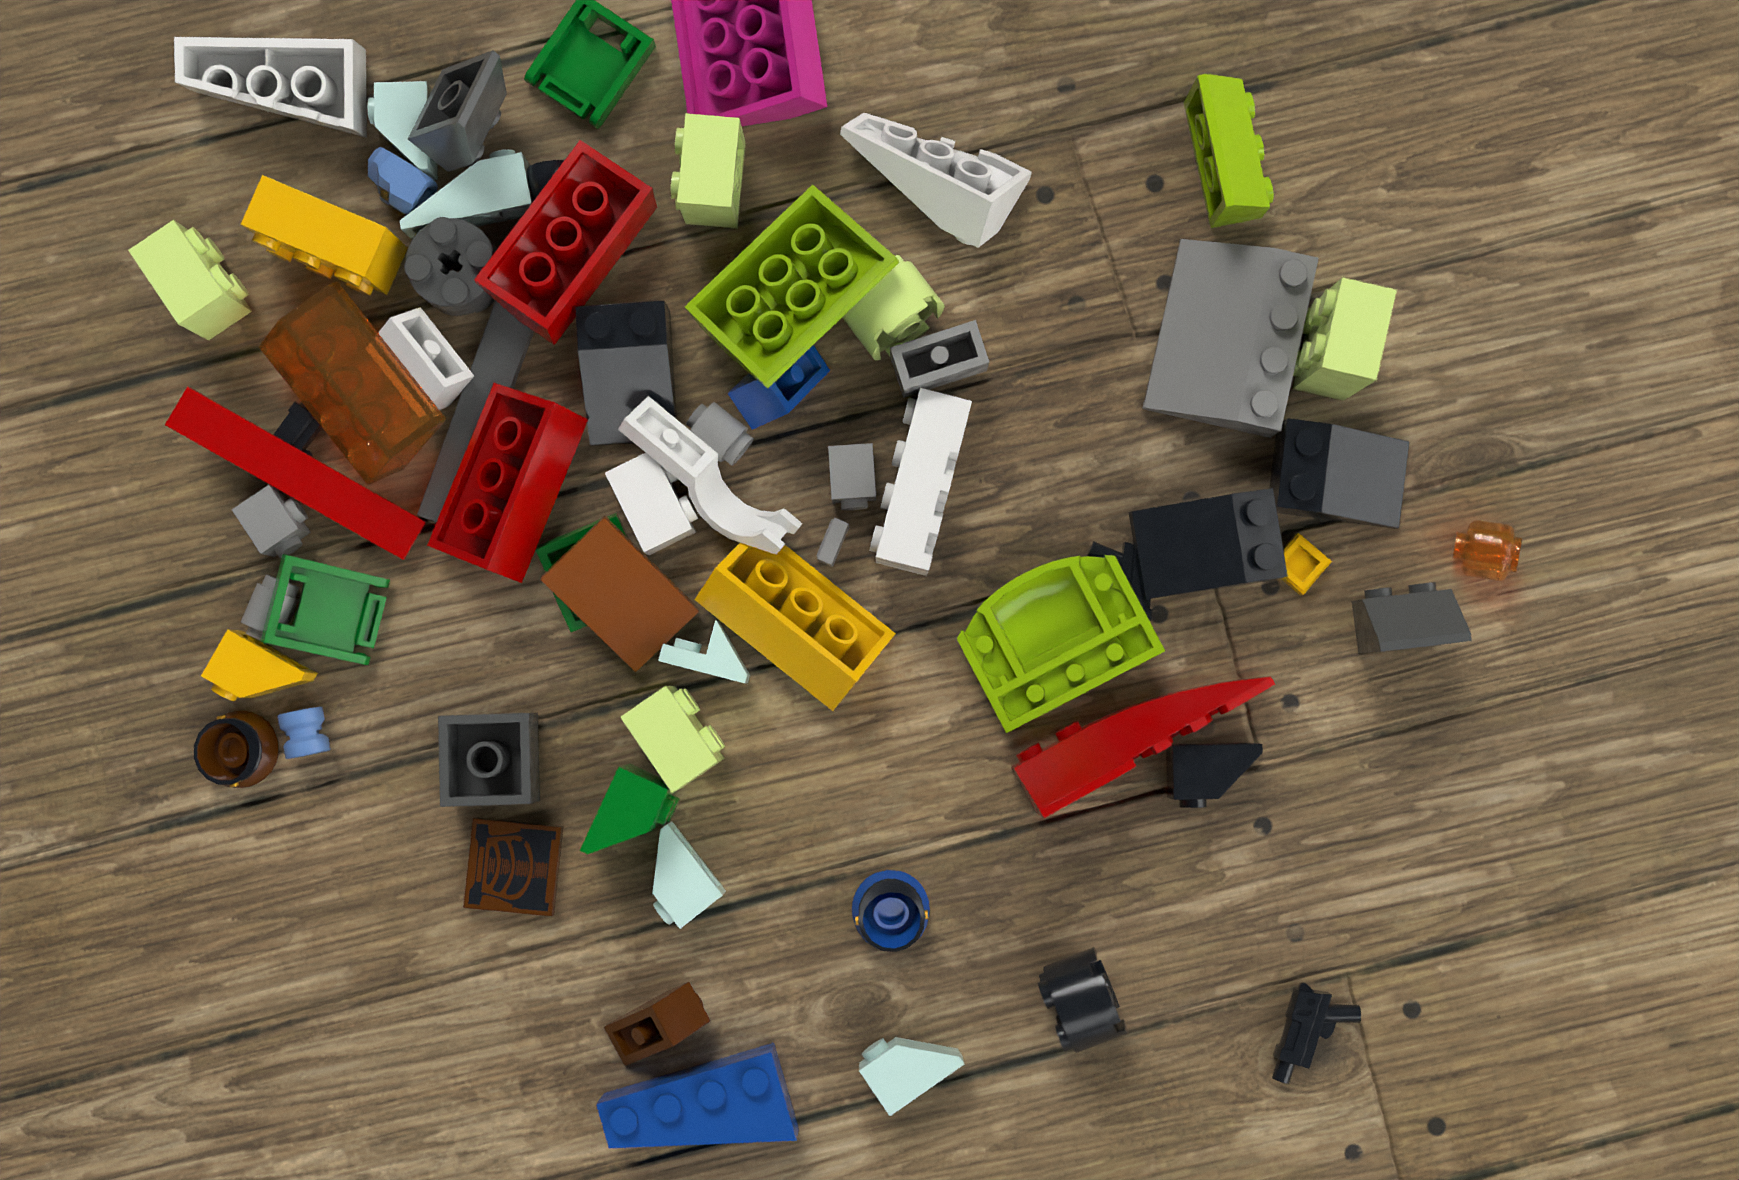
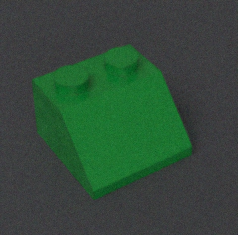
[579,764,680,855]

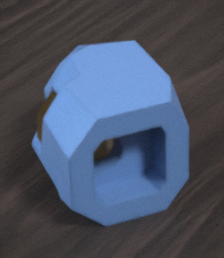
[368,147,438,216]

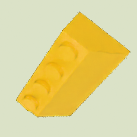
[694,543,896,711]

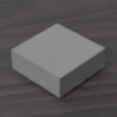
[816,518,849,568]

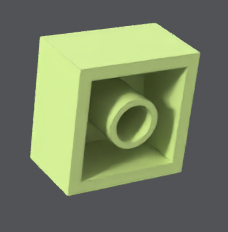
[671,113,746,229]
[128,220,252,340]
[620,686,725,793]

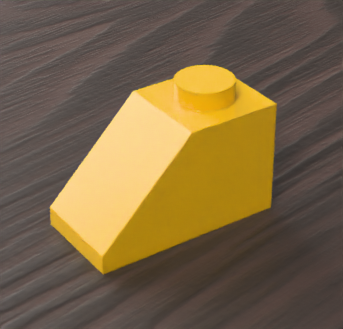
[201,629,318,701]

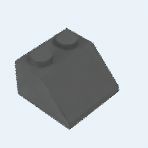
[407,50,507,172]
[1352,582,1472,654]

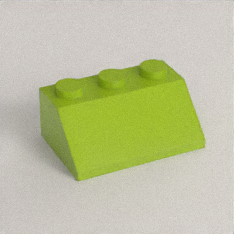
[1184,74,1274,228]

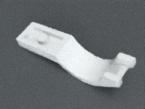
[618,396,803,554]

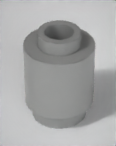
[686,402,754,466]
[241,574,300,640]

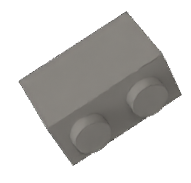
[890,320,989,398]

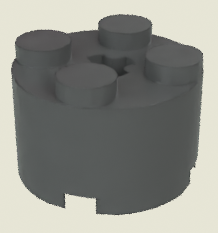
[404,217,497,316]

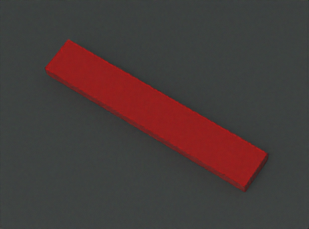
[165,386,427,560]

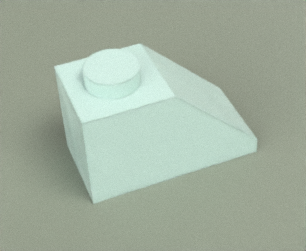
[368,81,437,180]
[652,821,726,929]
[859,1037,964,1116]

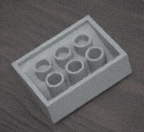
[1142,239,1319,438]

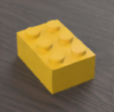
[241,175,408,296]

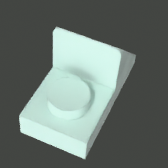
[658,620,750,684]

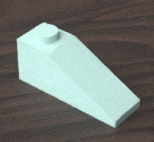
[399,149,534,240]

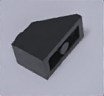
[1166,743,1263,808]

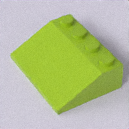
[684,185,899,389]

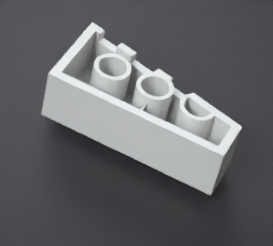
[174,37,367,138]
[869,388,972,576]

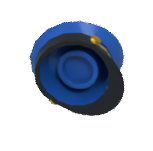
[852,870,930,952]

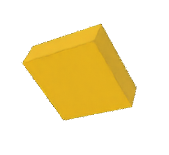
[1280,533,1332,596]

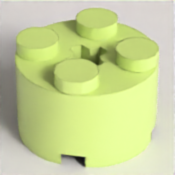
[842,255,945,360]

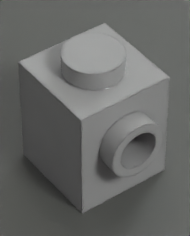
[232,485,311,558]

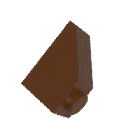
[604,982,710,1066]

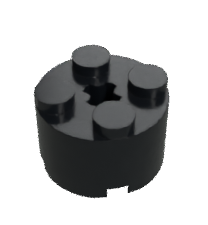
[1038,947,1128,1053]

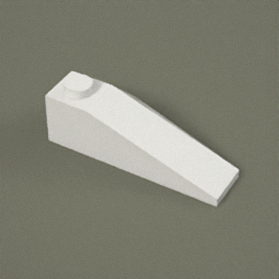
[840,113,1032,248]

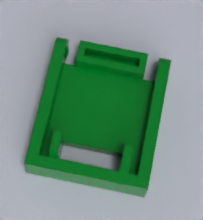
[524,0,656,129]
[261,554,390,665]

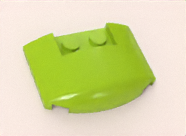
[957,555,1165,733]

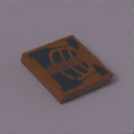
[463,818,564,916]

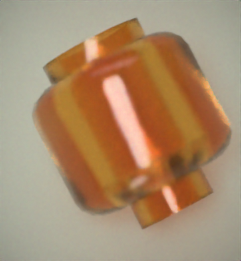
[1453,520,1522,581]

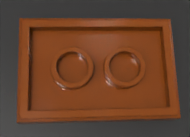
[540,515,699,672]

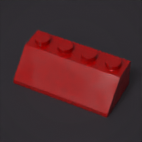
[474,140,657,345]
[427,383,588,583]

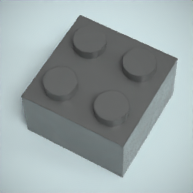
[438,712,540,807]

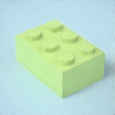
[1293,277,1397,401]

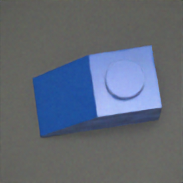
[727,345,830,430]

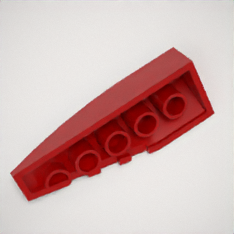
[1011,676,1275,818]

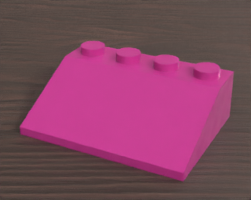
[671,0,827,126]

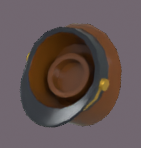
[194,711,278,788]

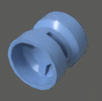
[277,707,331,759]

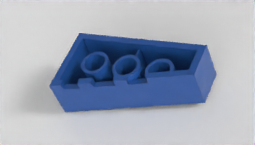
[596,1043,799,1148]

